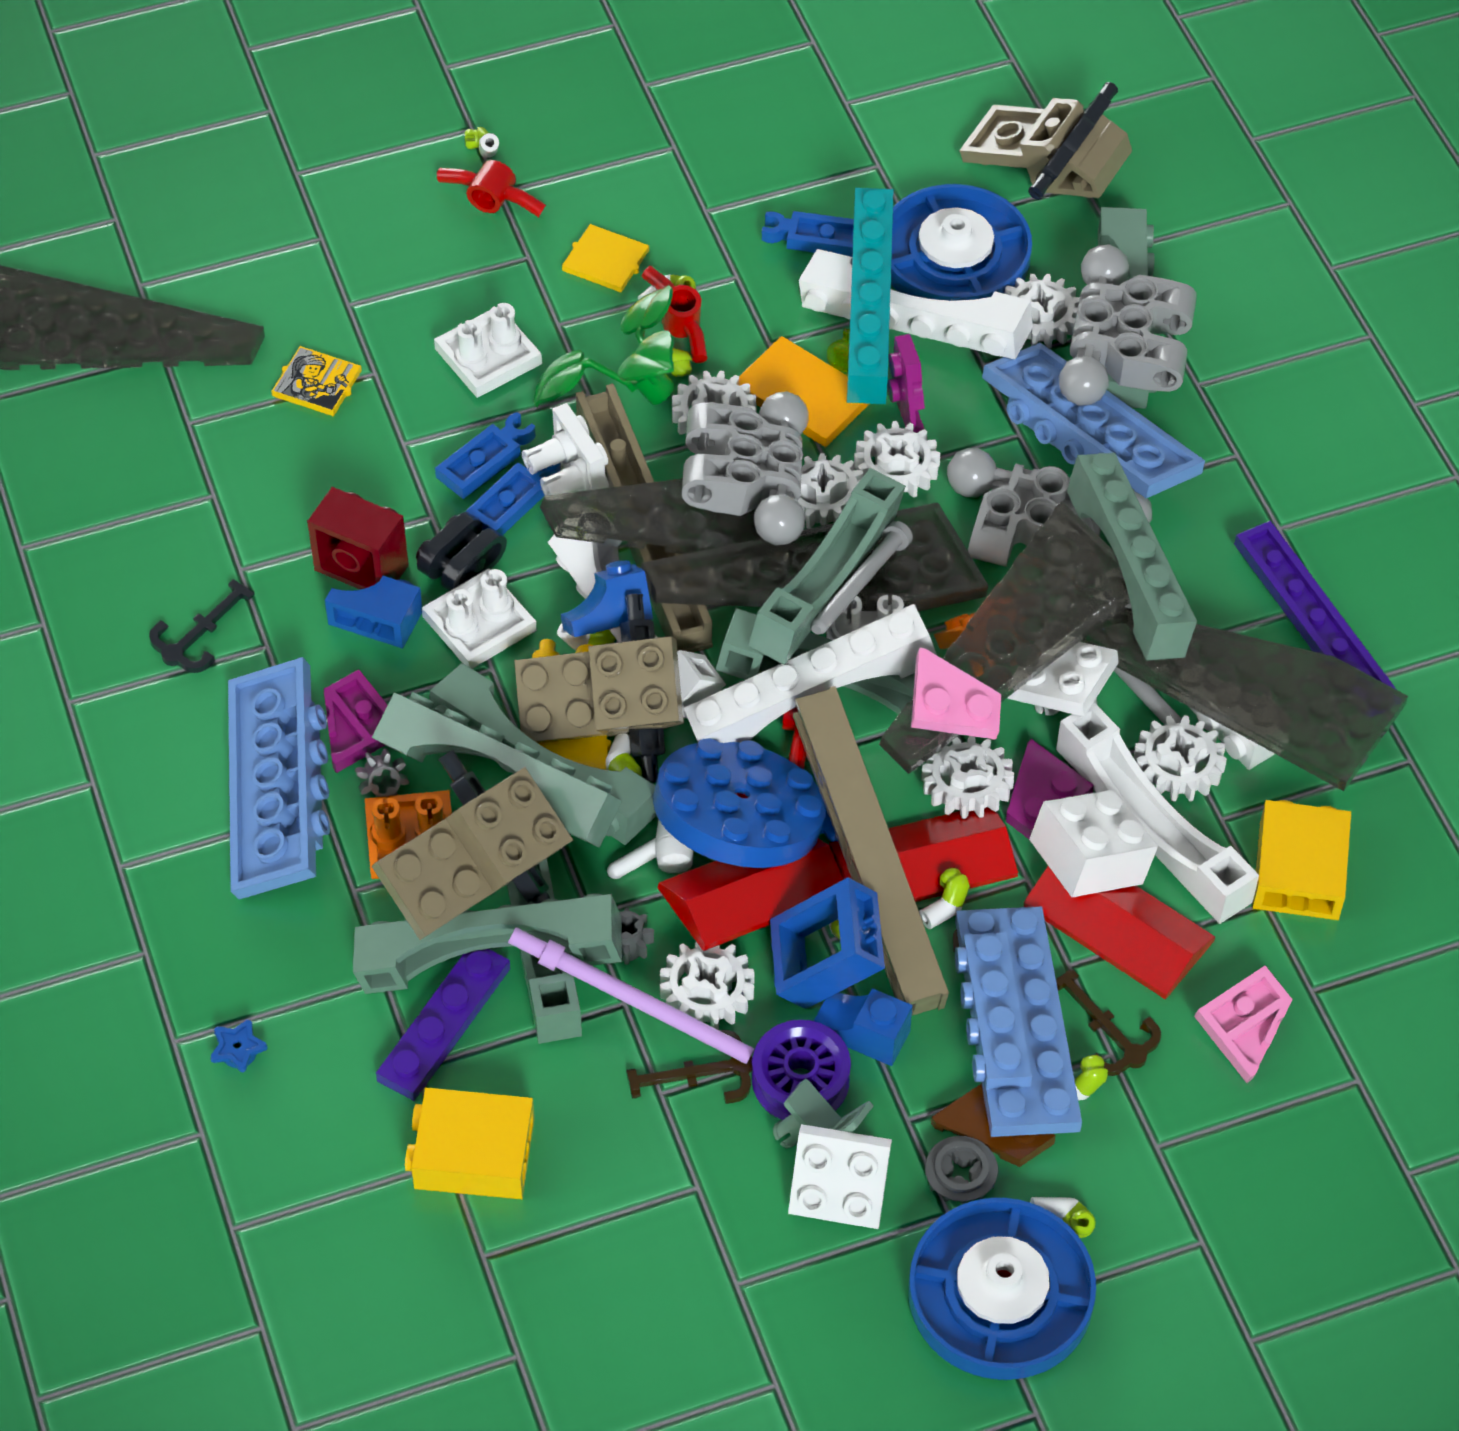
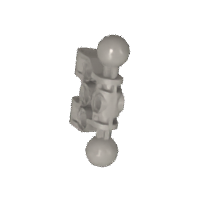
[1059,244,1197,406]
[682,391,809,546]
[947,448,1152,587]

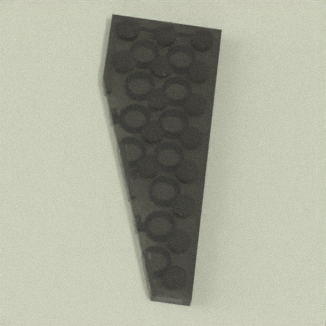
[0,265,265,370]
[641,502,989,612]
[1054,596,1408,791]

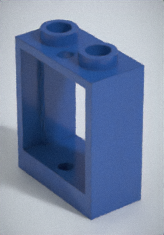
[770,877,885,1009]

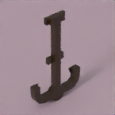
[1056,969,1161,1076]
[626,1030,753,1104]

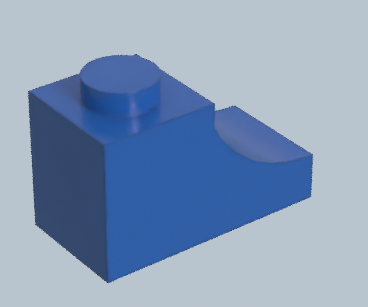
[560,560,653,637]
[325,576,422,649]
[814,988,913,1066]

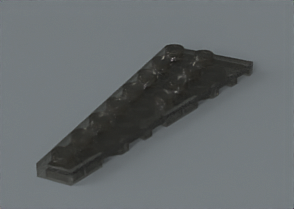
[879,501,1130,774]

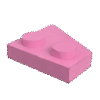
[911,648,1001,740]
[1194,966,1293,1083]

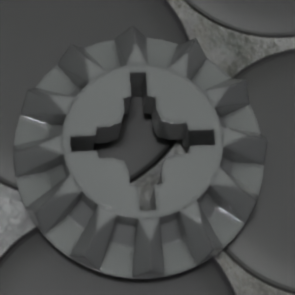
[925,1136,998,1205]

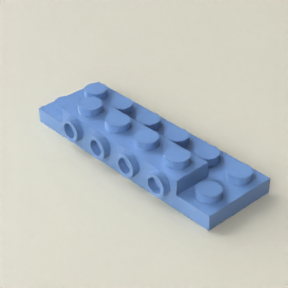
[982,343,1205,498]
[228,657,330,899]
[955,907,1082,1137]

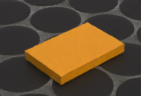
[739,336,869,448]

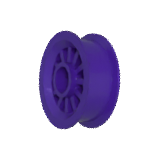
[752,1020,851,1120]

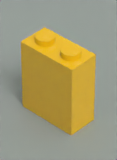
[1253,800,1351,920]
[405,1088,535,1200]

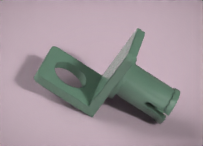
[773,1079,873,1148]

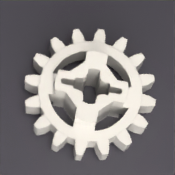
[1005,274,1080,348]
[672,371,756,434]
[854,421,940,498]
[798,453,864,530]
[1133,715,1227,801]
[922,736,1014,819]
[660,942,754,1030]

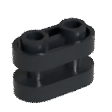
[416,512,507,591]

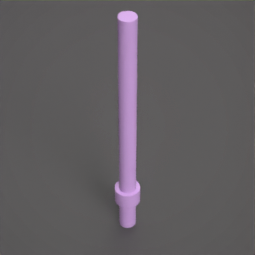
[508,927,754,1064]

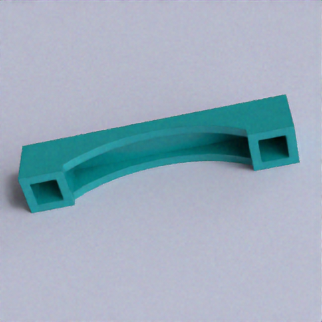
[847,188,894,404]

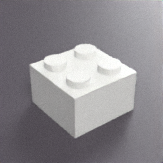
[1029,790,1158,897]

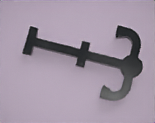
[149,579,255,673]

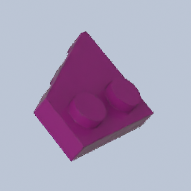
[887,334,926,433]
[324,669,388,773]
[1006,739,1094,839]

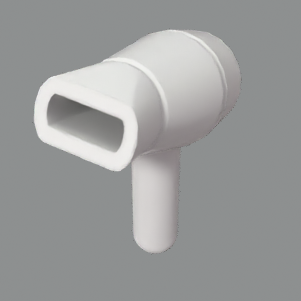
[607,819,694,879]

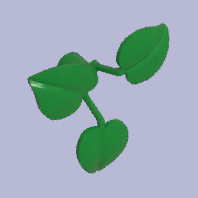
[534,285,675,408]

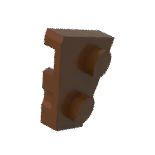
[931,1083,1056,1167]

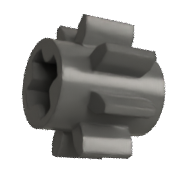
[355,748,409,798]
[620,908,654,965]

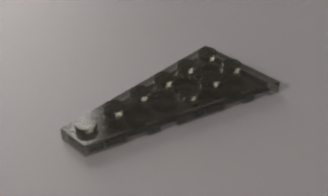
[540,478,804,570]

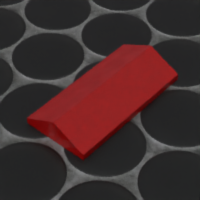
[829,807,1018,902]
[657,838,843,951]
[1023,866,1215,1000]

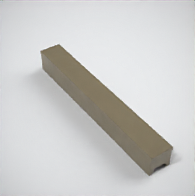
[576,384,713,653]
[793,686,949,1015]

